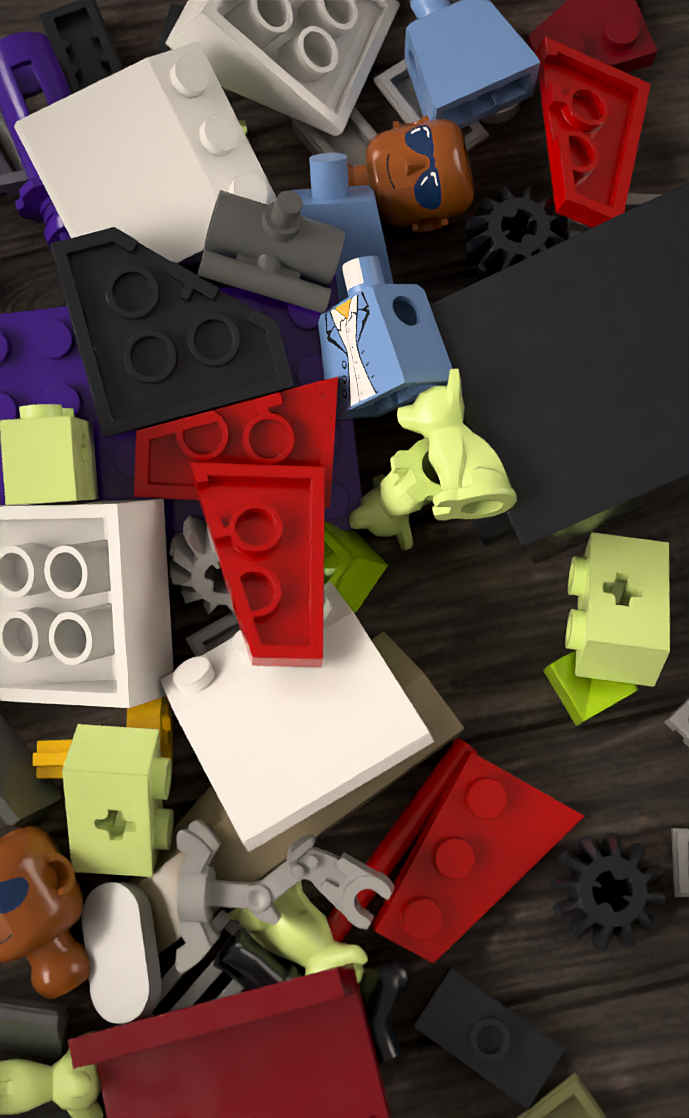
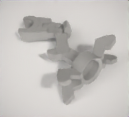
[175,819,395,973]

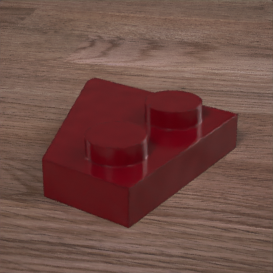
[527,0,658,81]

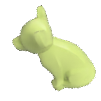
[397,369,517,521]
[349,436,442,551]
[228,880,368,984]
[0,1031,104,1118]

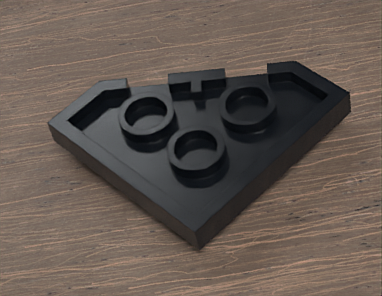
[50,227,294,438]

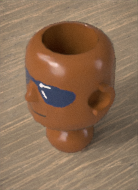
[348,116,474,233]
[0,825,90,1000]

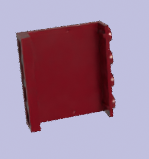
[68,962,392,1118]

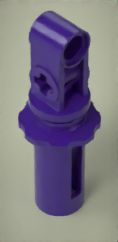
[0,31,72,250]

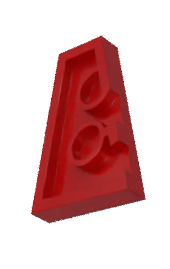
[535,36,651,228]
[134,376,338,508]
[190,462,325,667]
[371,750,584,964]

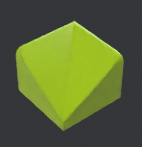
[324,521,388,613]
[543,650,639,726]

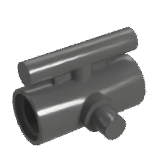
[198,190,345,314]

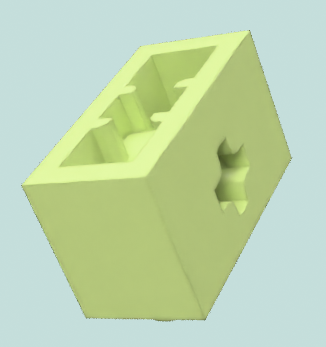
[0,404,99,505]
[565,532,670,687]
[62,724,174,877]

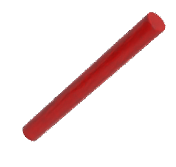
[326,738,478,943]

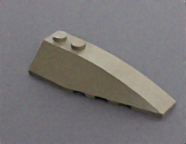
[128,631,464,955]

